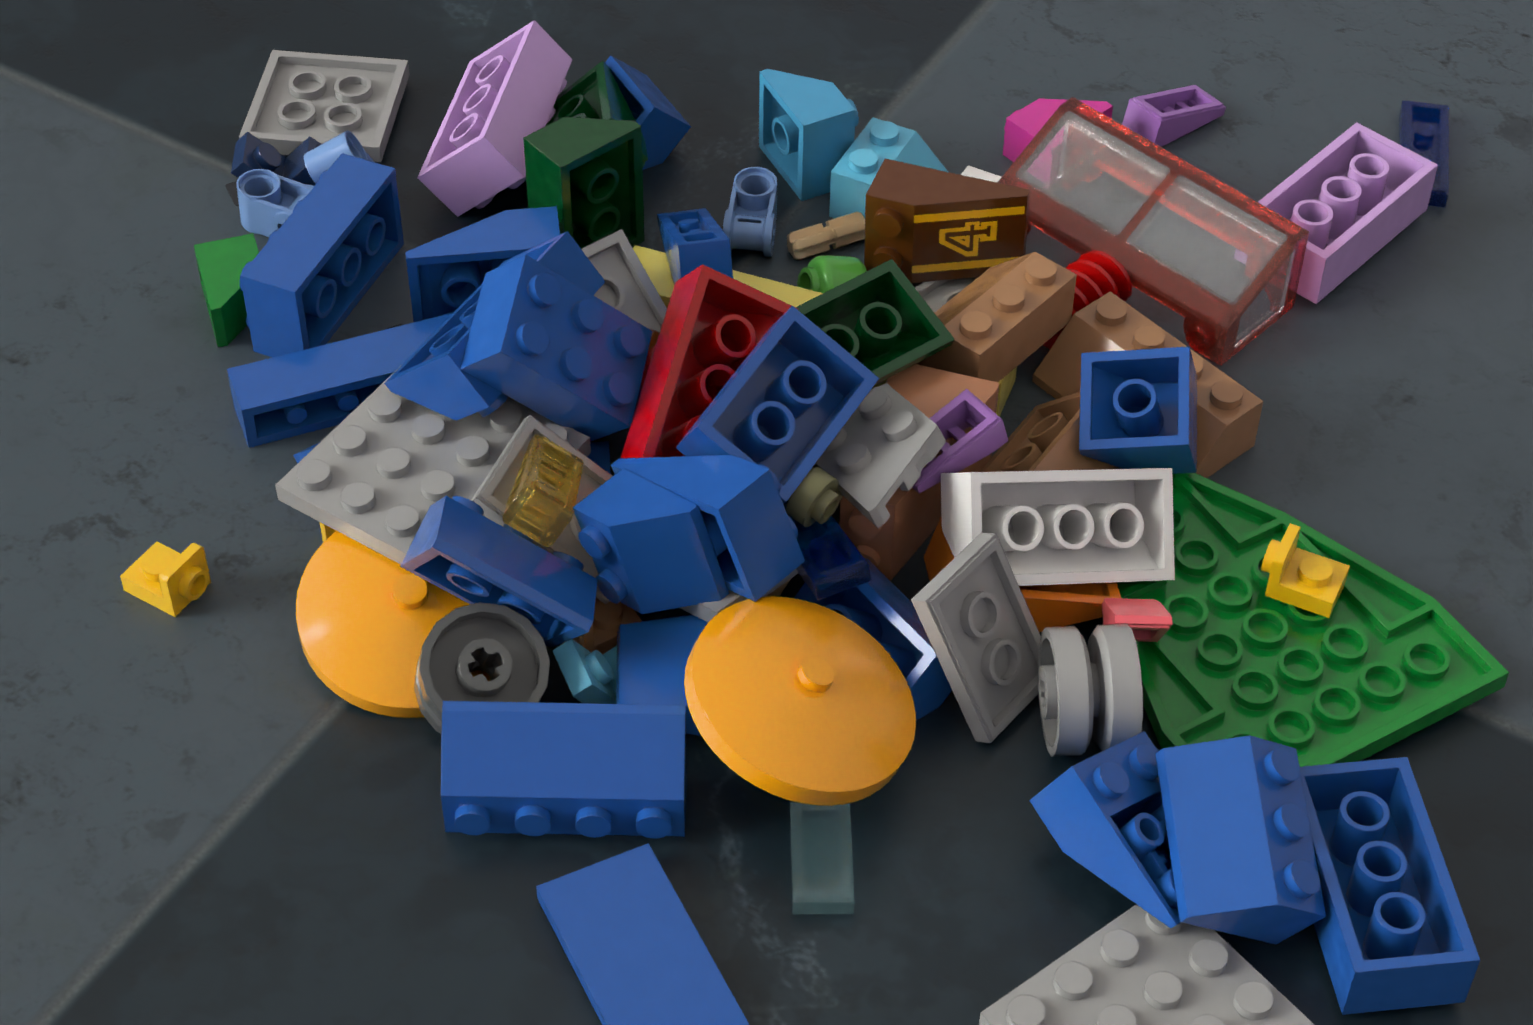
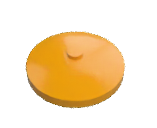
[296,531,490,718]
[684,596,916,806]

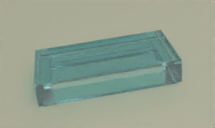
[790,803,855,915]

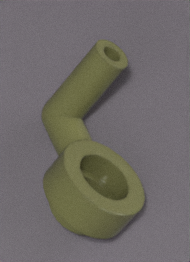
[786,467,843,527]

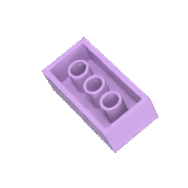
[417,20,573,217]
[1235,122,1438,304]

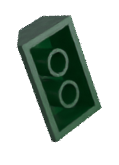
[523,117,645,249]
[796,259,955,386]

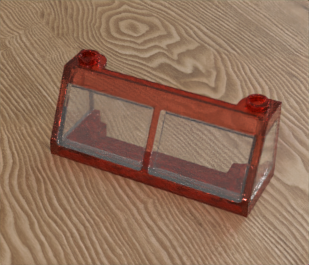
[997,97,1309,366]

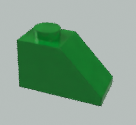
[194,233,259,347]

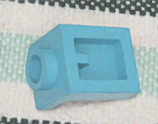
[553,639,617,704]

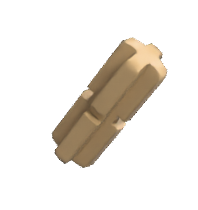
[787,212,865,260]

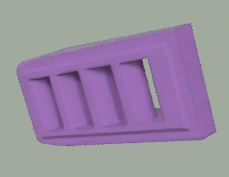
[1122,85,1226,150]
[912,389,1008,494]

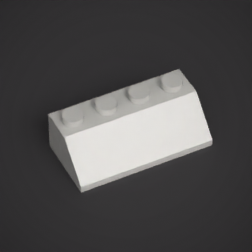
[941,468,1175,586]

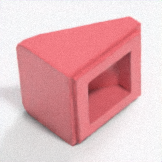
[1102,598,1173,642]

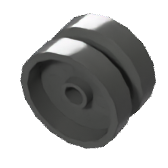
[414,602,550,734]

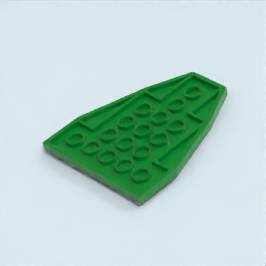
[1117,473,1509,767]

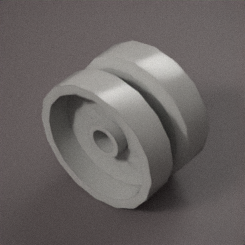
[1038,624,1143,757]

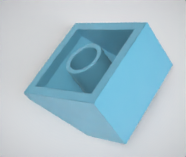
[829,117,948,218]

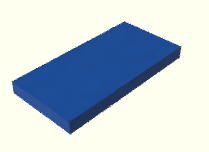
[536,843,749,1025]

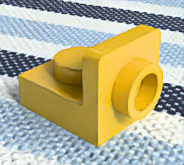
[1261,523,1350,618]
[120,541,211,617]

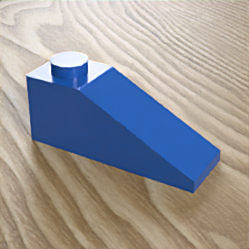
[657,208,733,285]

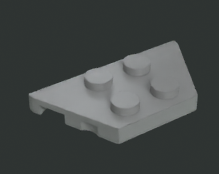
[813,383,946,528]

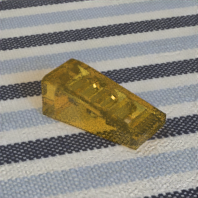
[503,434,584,547]

